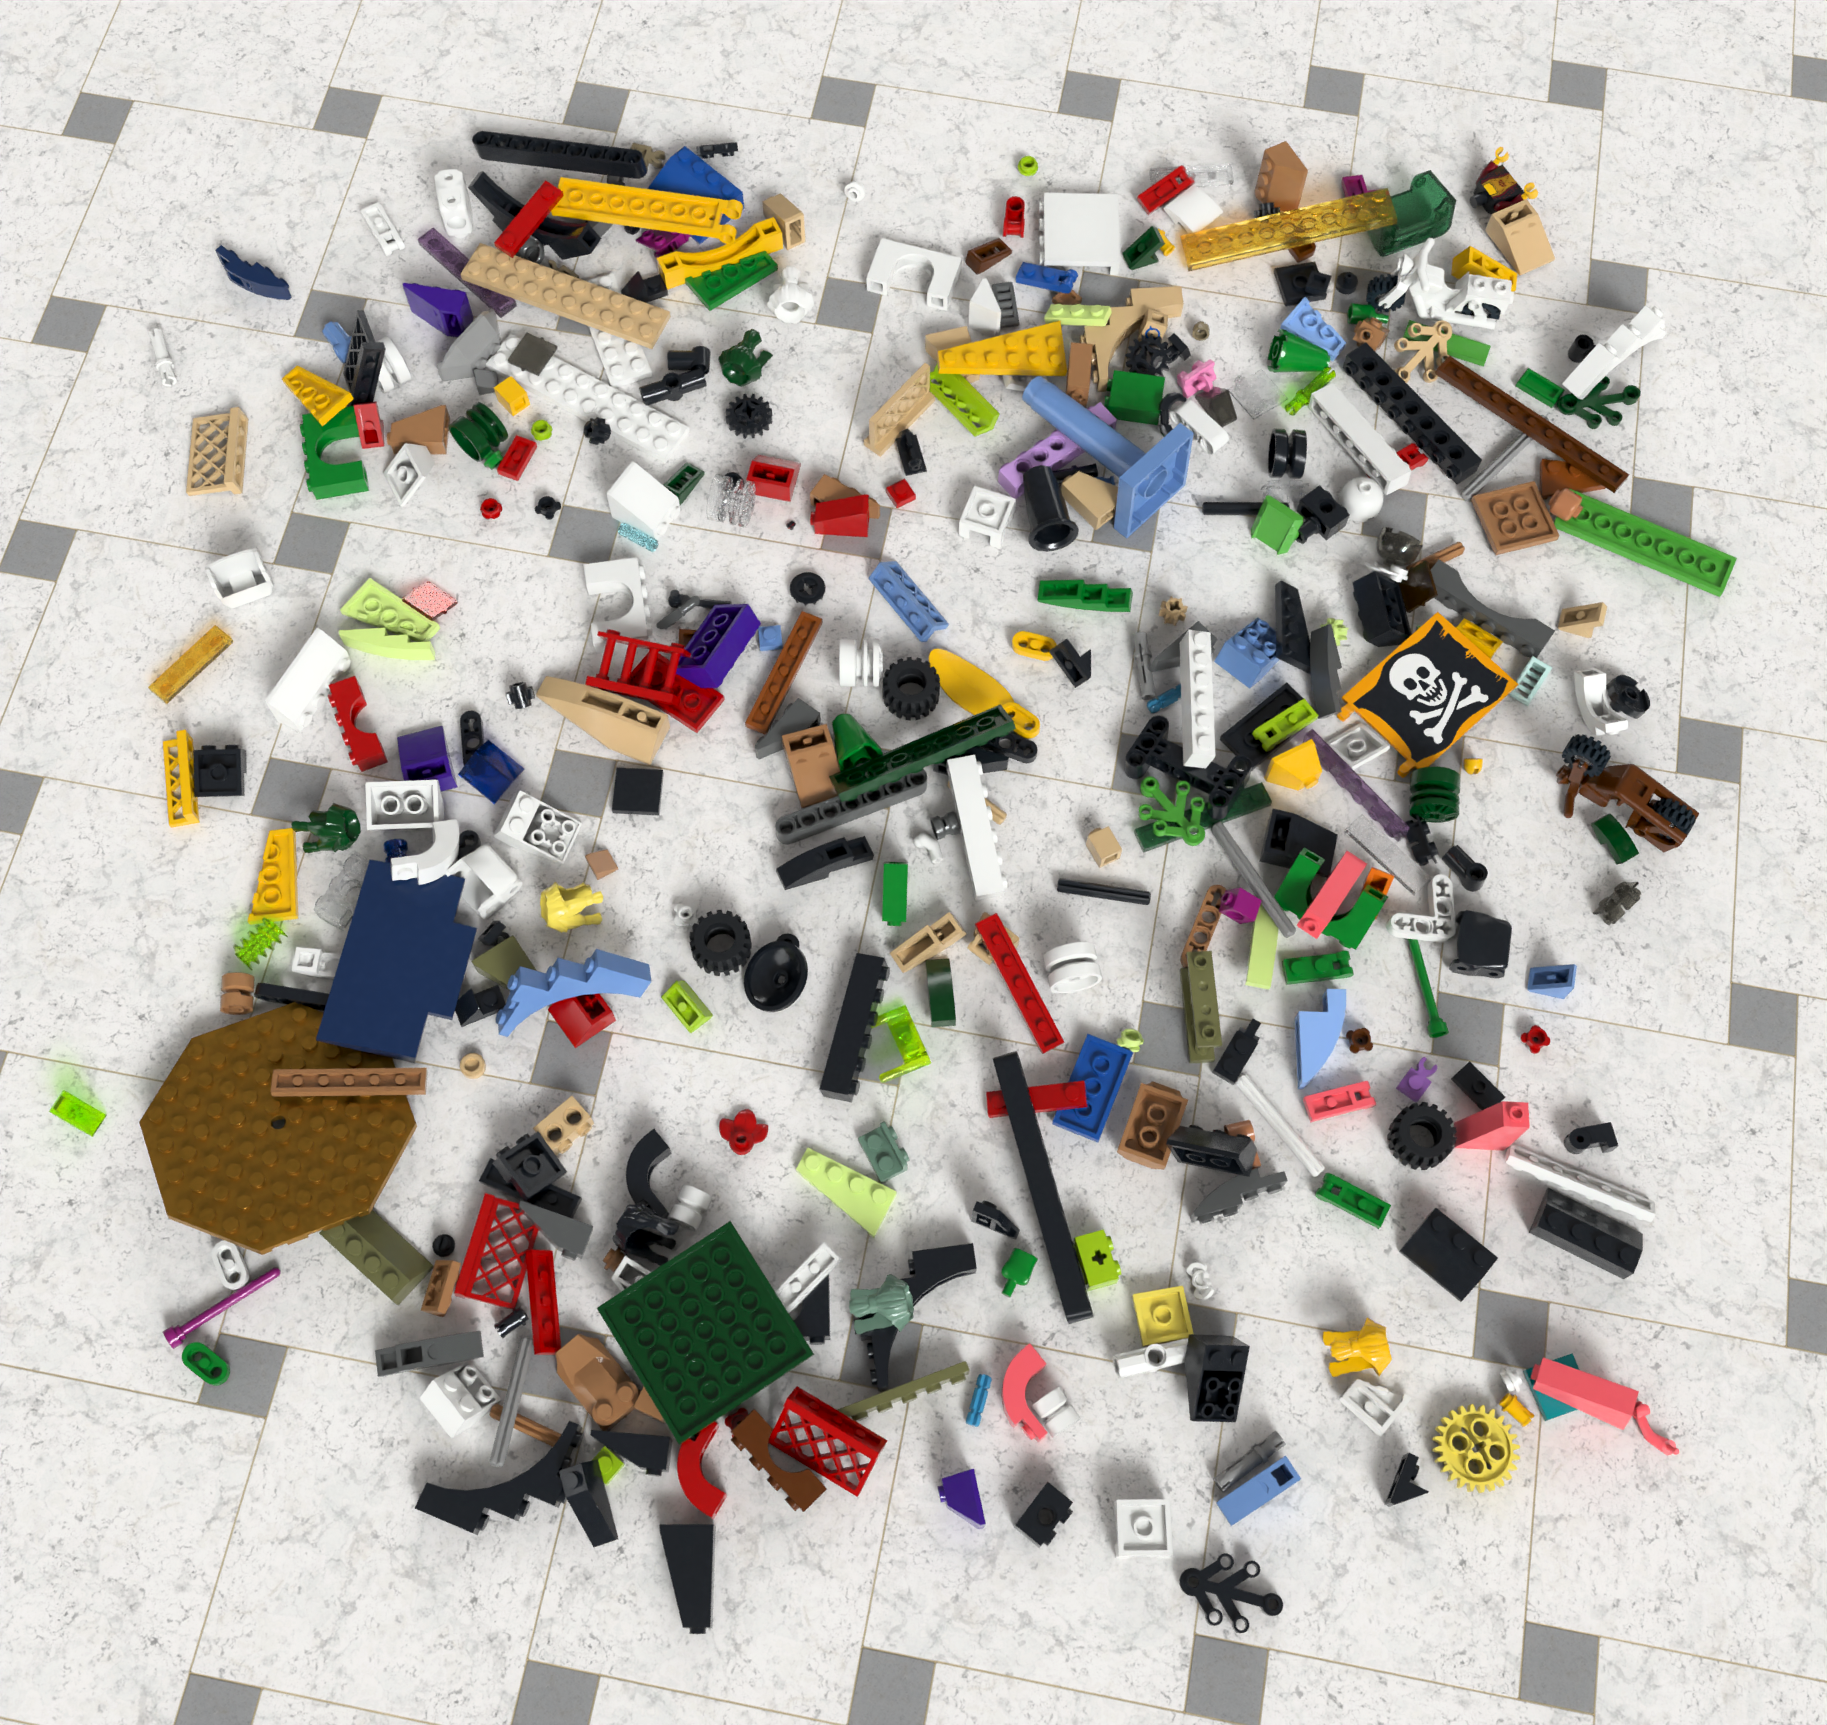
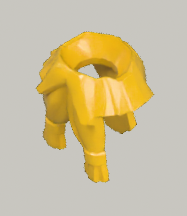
[1322,1317,1392,1377]

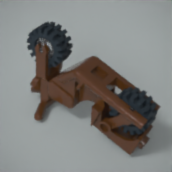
[1556,734,1699,853]

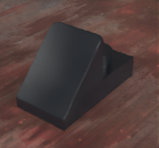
[621,271,668,303]
[1049,639,1091,688]
[455,985,506,1027]
[1384,1453,1429,1507]

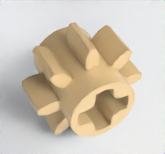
[1159,596,1188,626]

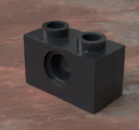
[1296,485,1350,541]
[1014,1482,1073,1548]

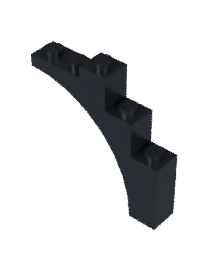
[468,171,602,260]
[853,1243,977,1392]
[415,1421,584,1535]

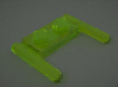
[871,1005,932,1083]

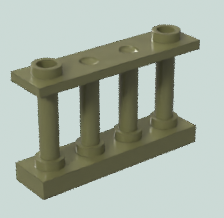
[1180,951,1222,1064]

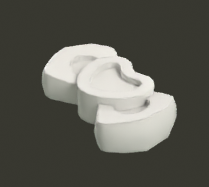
[1187,1261,1214,1300]

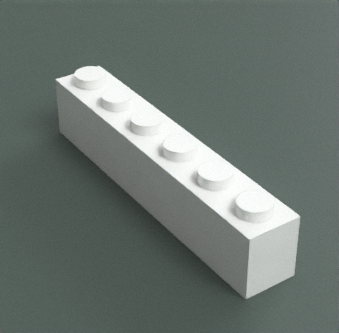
[1308,383,1411,495]
[1179,630,1215,768]
[946,755,1007,901]

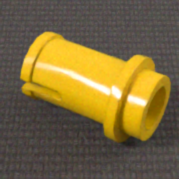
[1158,229,1175,256]
[1499,1393,1534,1427]

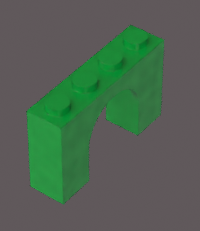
[300,406,369,500]
[1274,847,1388,950]

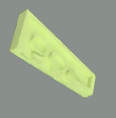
[340,578,440,642]
[796,1147,897,1238]

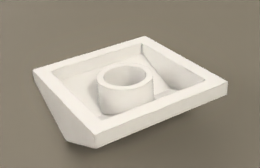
[1324,723,1390,771]

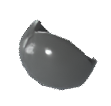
[515,235,545,264]

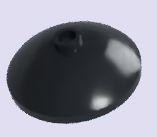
[744,941,808,1012]

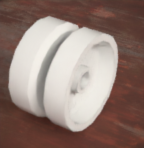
[377,337,411,394]
[1043,942,1102,994]

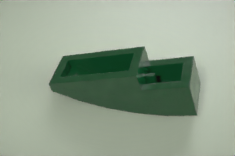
[925,959,956,1027]

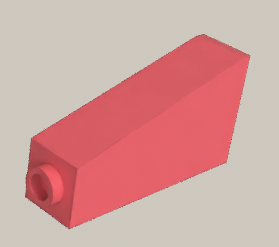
[1296,851,1367,939]
[1454,1101,1530,1151]
[1530,1357,1639,1430]

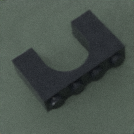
[794,1274,830,1345]

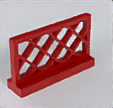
[454,1193,539,1310]
[768,1386,888,1497]

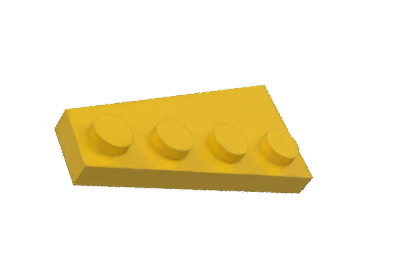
[282,365,354,426]
[247,828,299,925]

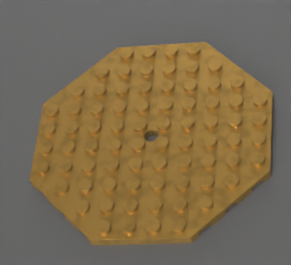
[139,1002,417,1255]

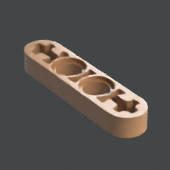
[1180,885,1226,968]

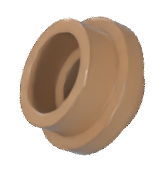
[603,1248,625,1272]

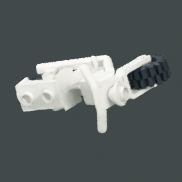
[1366,238,1514,329]

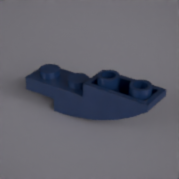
[215,245,292,300]

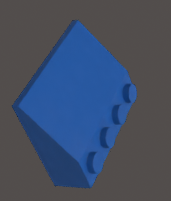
[647,146,744,244]

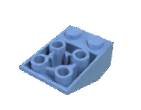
[1214,618,1280,689]

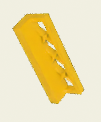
[163,729,200,828]

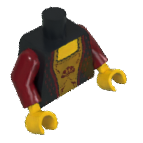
[1470,147,1538,214]

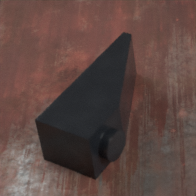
[590,1430,673,1476]
[559,1459,619,1547]

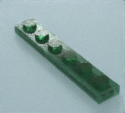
[1134,782,1272,853]

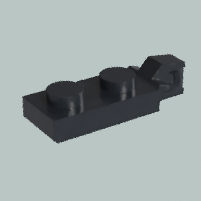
[1212,1019,1261,1085]

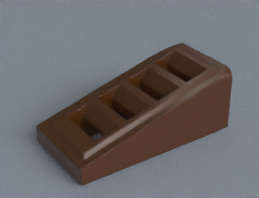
[965,238,1012,275]

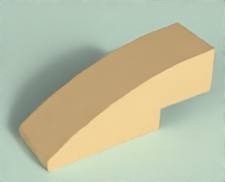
[890,912,967,973]

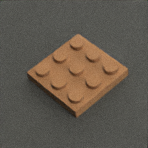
[1471,481,1559,556]

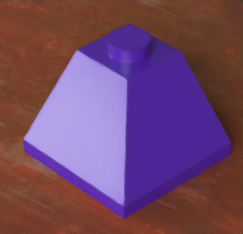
[937,1469,986,1529]

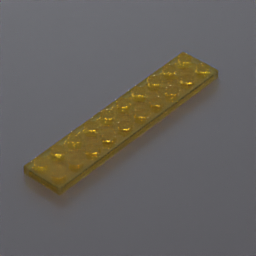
[1180,188,1397,272]

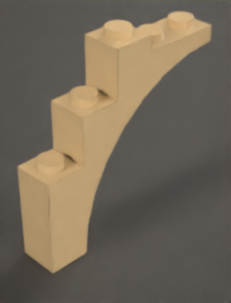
[1080,286,1184,392]

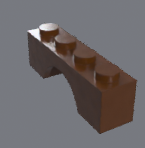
[730,1409,827,1512]

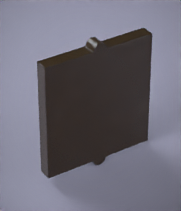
[1398,560,1438,613]

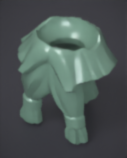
[849,1274,914,1334]

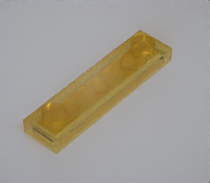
[148,625,233,705]

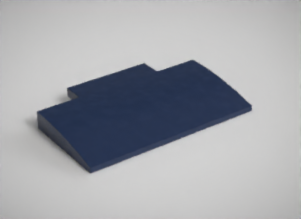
[316,860,477,1063]

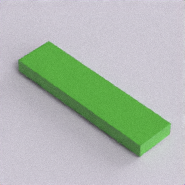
[1403,320,1491,366]

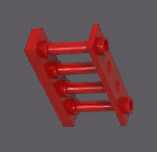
[585,629,691,707]

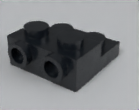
[193,745,247,797]
[493,1132,567,1201]

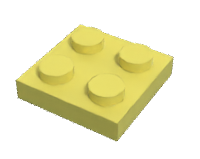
[1132,1286,1194,1347]

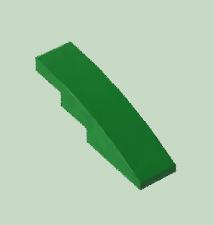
[1037,580,1133,612]

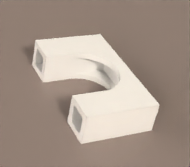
[867,238,962,311]
[584,557,653,654]

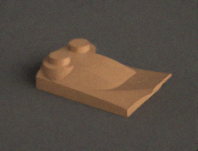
[1117,1081,1188,1170]
[555,1334,641,1431]

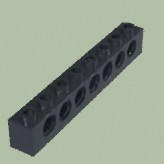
[1342,342,1482,485]

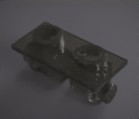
[1593,882,1641,925]

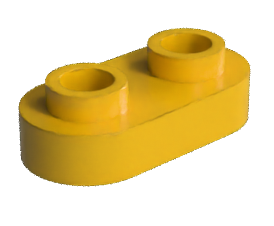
[1012,631,1057,661]

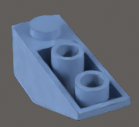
[1216,1456,1301,1526]

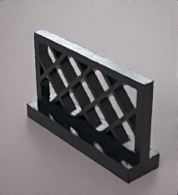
[343,310,386,407]

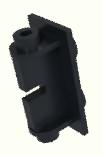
[895,429,927,476]
[1403,815,1439,866]

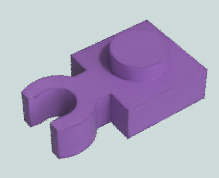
[1396,1057,1438,1103]

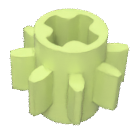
[1320,618,1348,646]

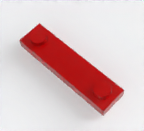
[494,180,564,258]
[986,1081,1088,1118]
[526,1249,561,1355]

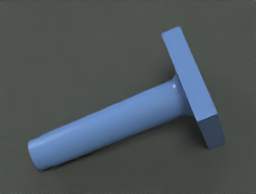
[1022,376,1194,538]

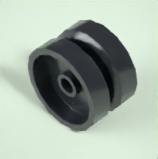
[1268,429,1307,479]

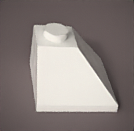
[383,443,435,506]

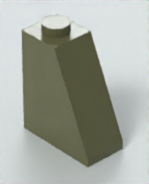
[471,935,537,991]

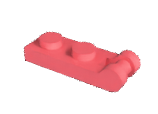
[1303,1081,1376,1123]

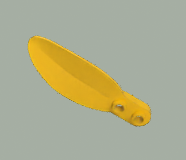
[929,649,1040,739]

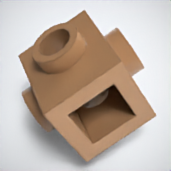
[1353,317,1390,351]

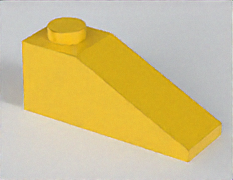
[1451,246,1517,292]

